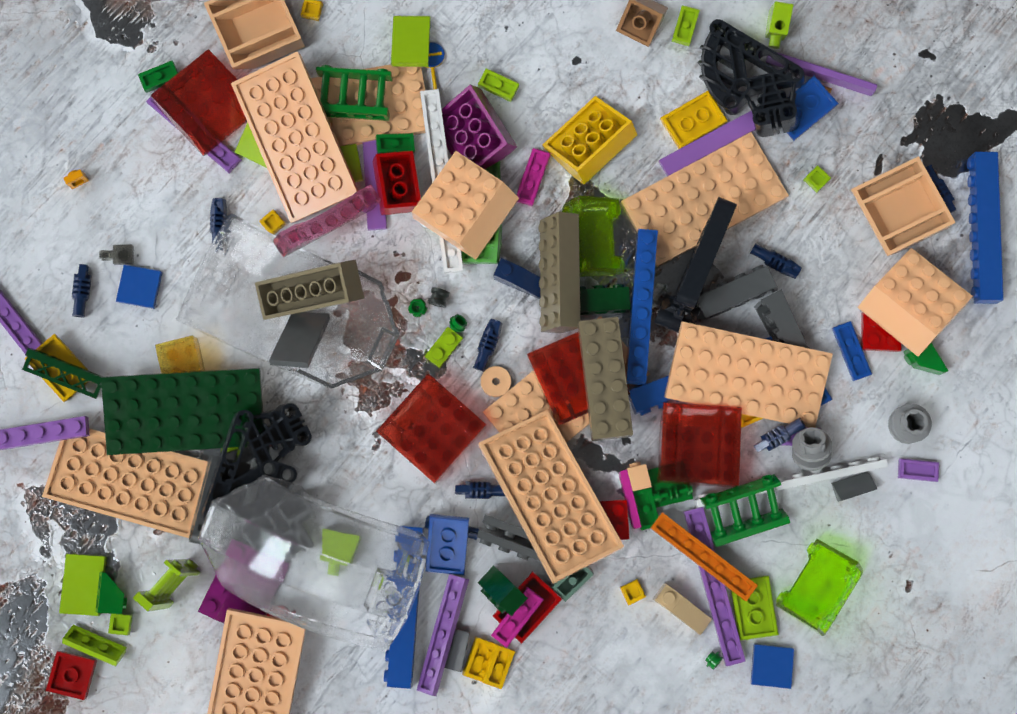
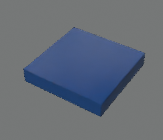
[116,265,162,309]
[750,644,794,689]

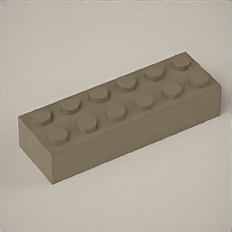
[538,212,580,334]
[255,259,364,320]
[578,317,633,441]

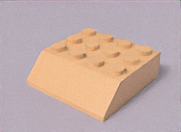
[204,0,305,69]
[412,151,519,260]
[851,156,956,256]
[857,248,973,357]

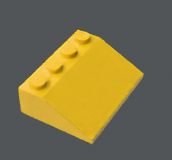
[542,96,637,185]

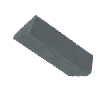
[831,471,877,502]
[445,629,470,672]

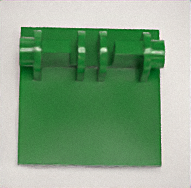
[648,461,693,508]

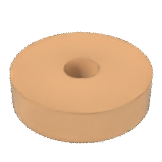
[481,366,511,397]

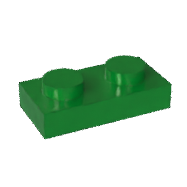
[138,61,180,93]
[375,133,415,154]
[633,488,658,530]

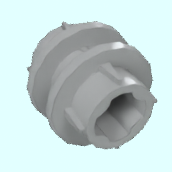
[888,404,932,444]
[792,427,832,471]

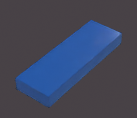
[832,321,872,381]

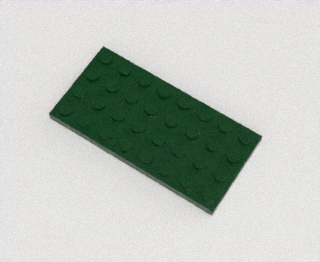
[101,368,264,455]

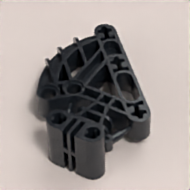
[697,19,805,137]
[654,197,737,333]
[201,403,312,528]

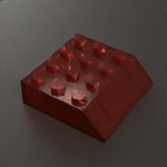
[150,49,247,156]
[527,332,630,426]
[376,373,487,484]
[657,402,742,487]

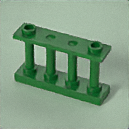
[316,65,393,121]
[700,474,790,547]

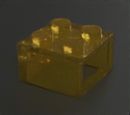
[155,335,205,373]

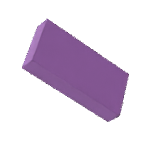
[898,459,939,482]

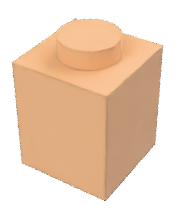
[626,462,652,492]

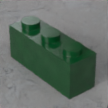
[580,284,631,315]
[478,565,528,616]

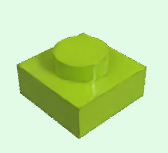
[803,165,831,193]
[108,614,133,635]

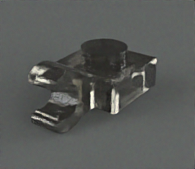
[99,244,134,265]

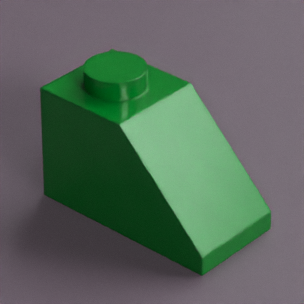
[903,343,948,375]
[95,572,127,614]

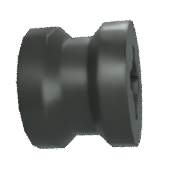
[427,287,450,308]

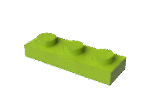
[62,624,127,666]

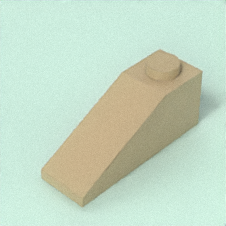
[653,584,712,635]

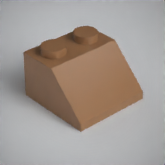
[616,0,668,47]

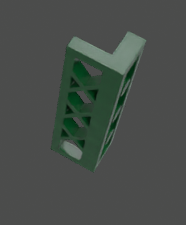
[22,348,103,399]

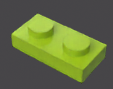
[671,5,700,47]
[478,68,519,102]
[424,327,463,369]

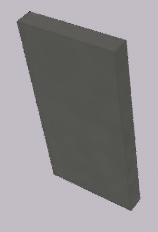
[269,312,330,368]

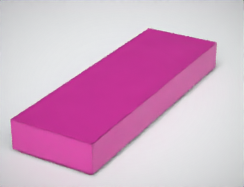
[517,148,551,207]
[618,470,641,529]
[491,587,544,648]

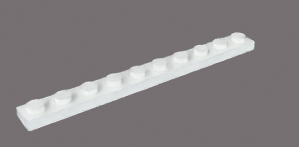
[420,89,463,274]
[694,457,888,508]

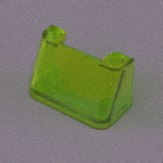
[562,195,625,277]
[776,539,863,636]

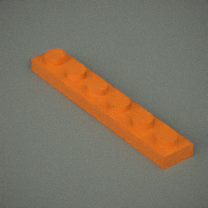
[650,512,758,601]

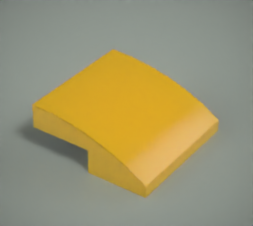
[462,636,515,689]

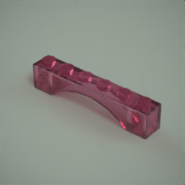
[272,184,381,258]

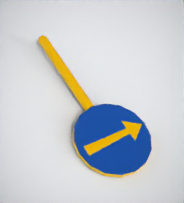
[427,42,445,89]

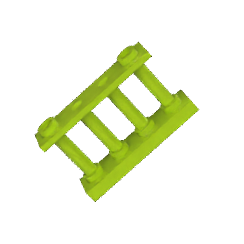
[133,559,200,612]

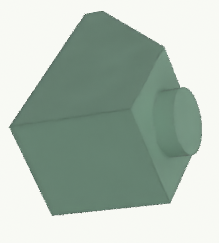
[552,566,594,602]

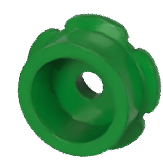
[408,299,427,317]
[449,314,467,332]
[705,651,723,670]

